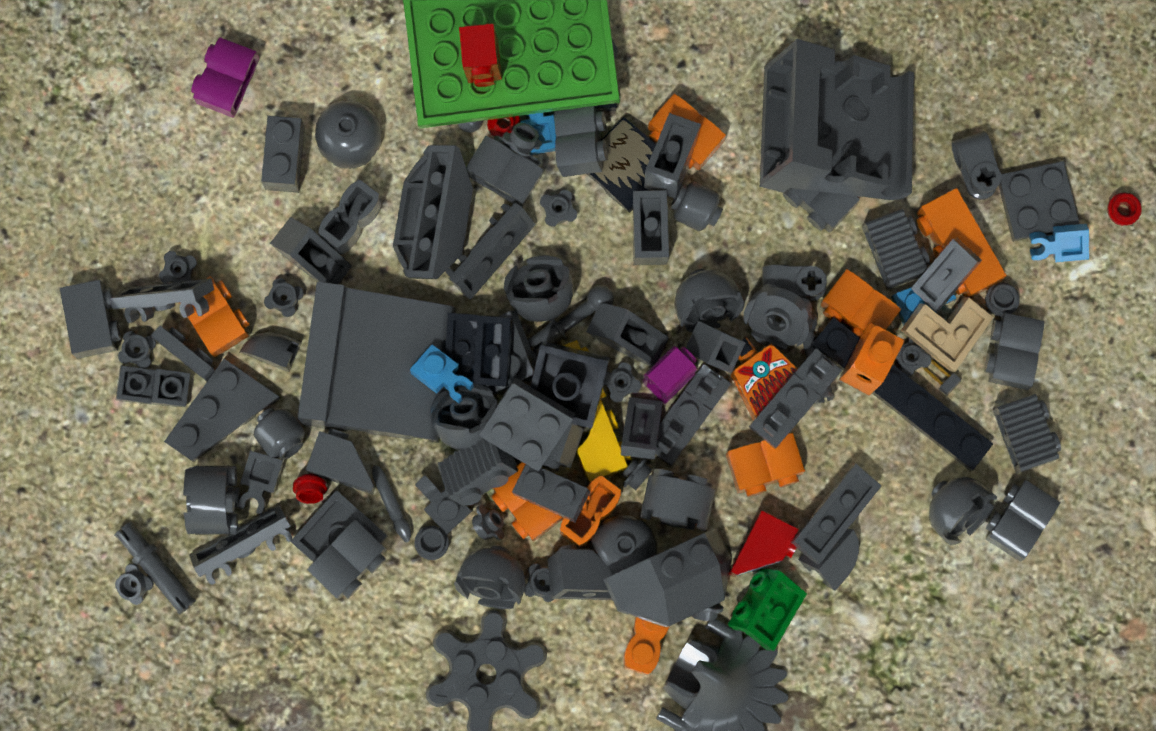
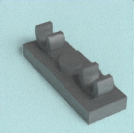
[446,203,536,300]
[110,278,214,323]
[749,348,842,449]
[655,364,731,466]
[791,464,881,565]
[189,504,292,585]

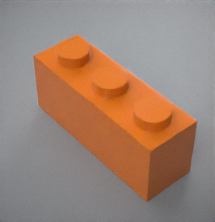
[916,188,1007,298]

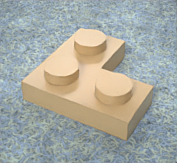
[900,297,993,372]

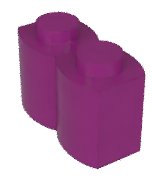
[191,37,259,118]
[642,346,697,404]

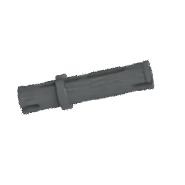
[114,521,196,615]

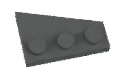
[164,359,280,462]

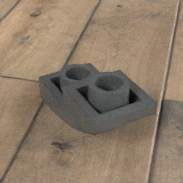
[115,366,190,407]

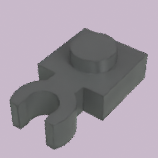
[239,450,284,514]

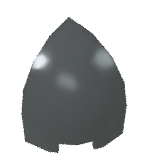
[239,332,302,372]
[798,529,859,591]

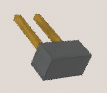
[923,359,961,396]

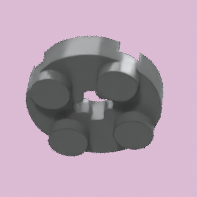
[744,284,813,350]

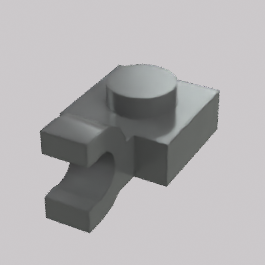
[415,475,472,534]

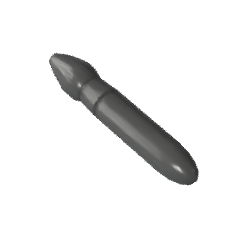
[372,465,411,543]

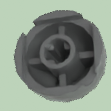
[315,100,382,169]
[504,255,574,322]
[674,269,745,333]
[430,384,498,450]
[929,477,997,546]
[590,515,657,574]
[454,546,526,609]

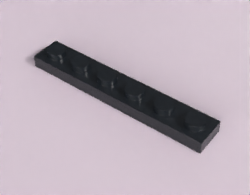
[811,317,993,471]

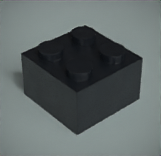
[530,341,610,429]

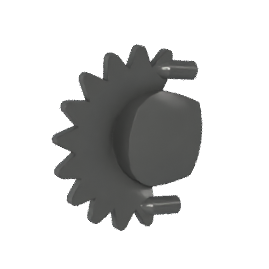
[656,619,788,731]

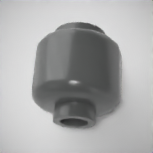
[670,181,723,231]
[253,408,305,460]

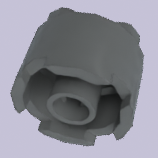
[183,465,240,535]
[640,468,715,531]

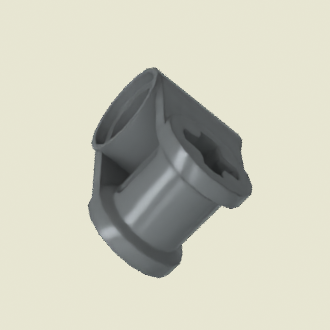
[951,131,1001,200]
[762,265,827,302]

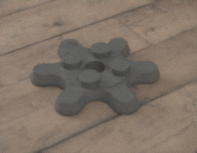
[426,610,547,731]

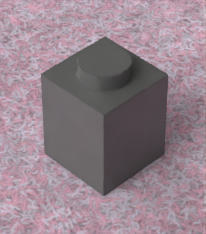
[686,321,745,373]

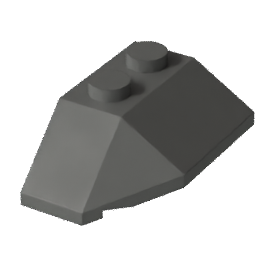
[393,145,473,279]
[603,528,731,627]

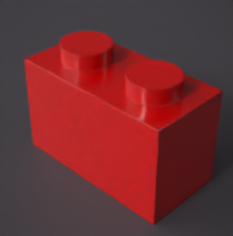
[459,24,502,87]

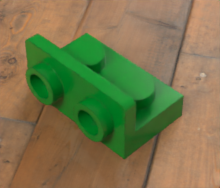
[728,568,807,651]

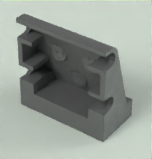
[759,39,914,200]
[298,282,456,443]

